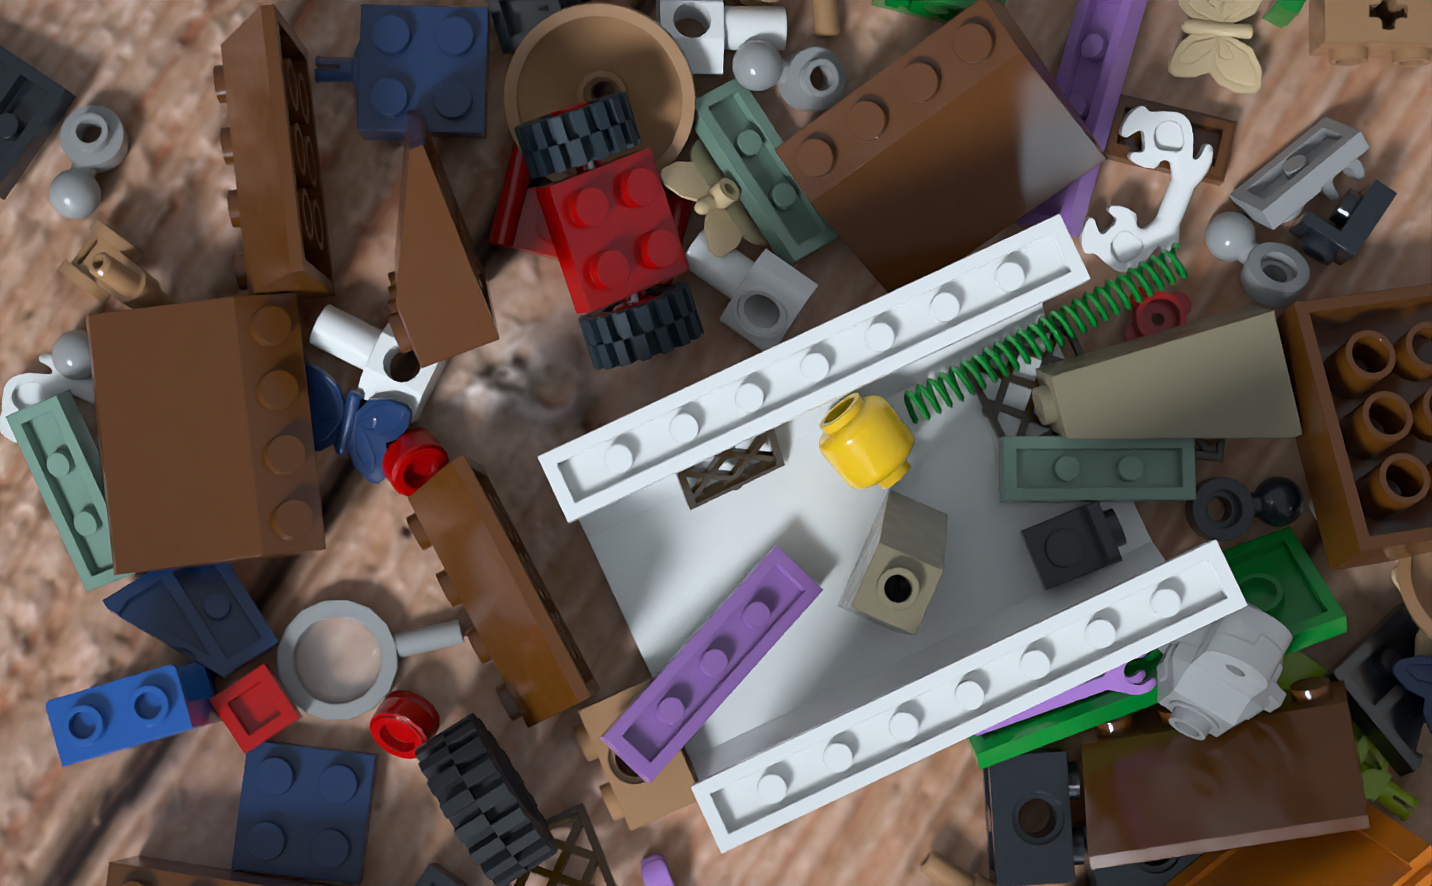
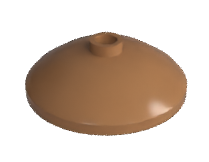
[504,2,696,182]

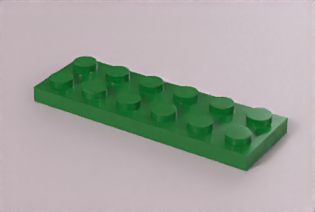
[966,526,1347,770]

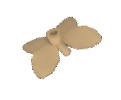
[1168,0,1264,94]
[659,139,769,258]

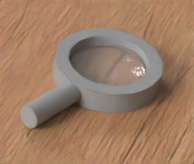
[277,600,465,720]

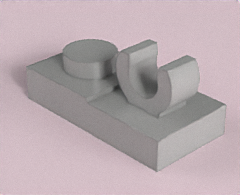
[1230,117,1370,230]

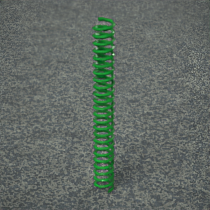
[904,243,1187,424]

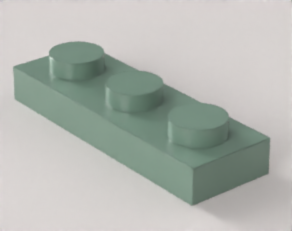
[692,78,839,266]
[5,389,135,592]
[998,436,1196,503]

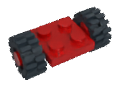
[514,91,704,370]

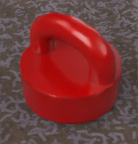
[382,426,449,497]
[369,690,441,759]

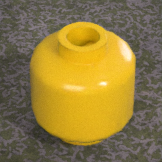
[819,393,915,489]

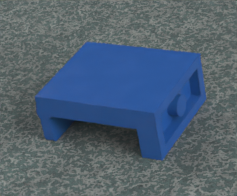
[46,662,223,767]

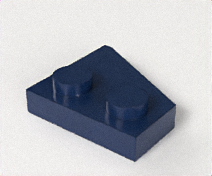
[102,563,279,679]

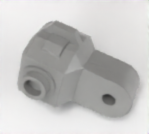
[1157,602,1292,740]

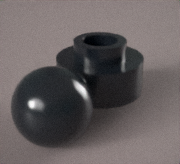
[1185,476,1304,541]

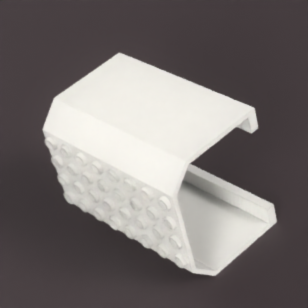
[538,214,1247,854]

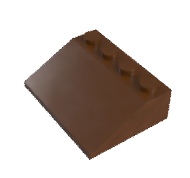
[774,0,1108,293]
[213,4,335,301]
[388,106,500,369]
[1276,283,1432,571]
[85,293,326,575]
[406,454,600,728]
[1082,677,1370,870]

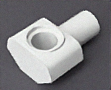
[656,0,787,75]
[685,229,818,351]
[309,304,448,422]

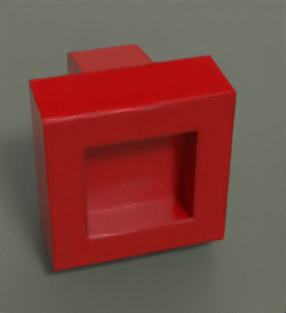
[209,663,303,754]

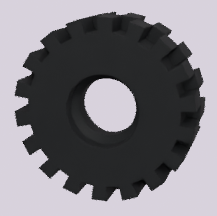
[415,713,558,886]

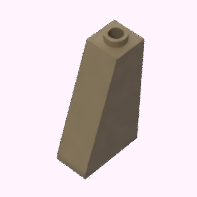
[1032,305,1303,439]
[838,489,948,635]

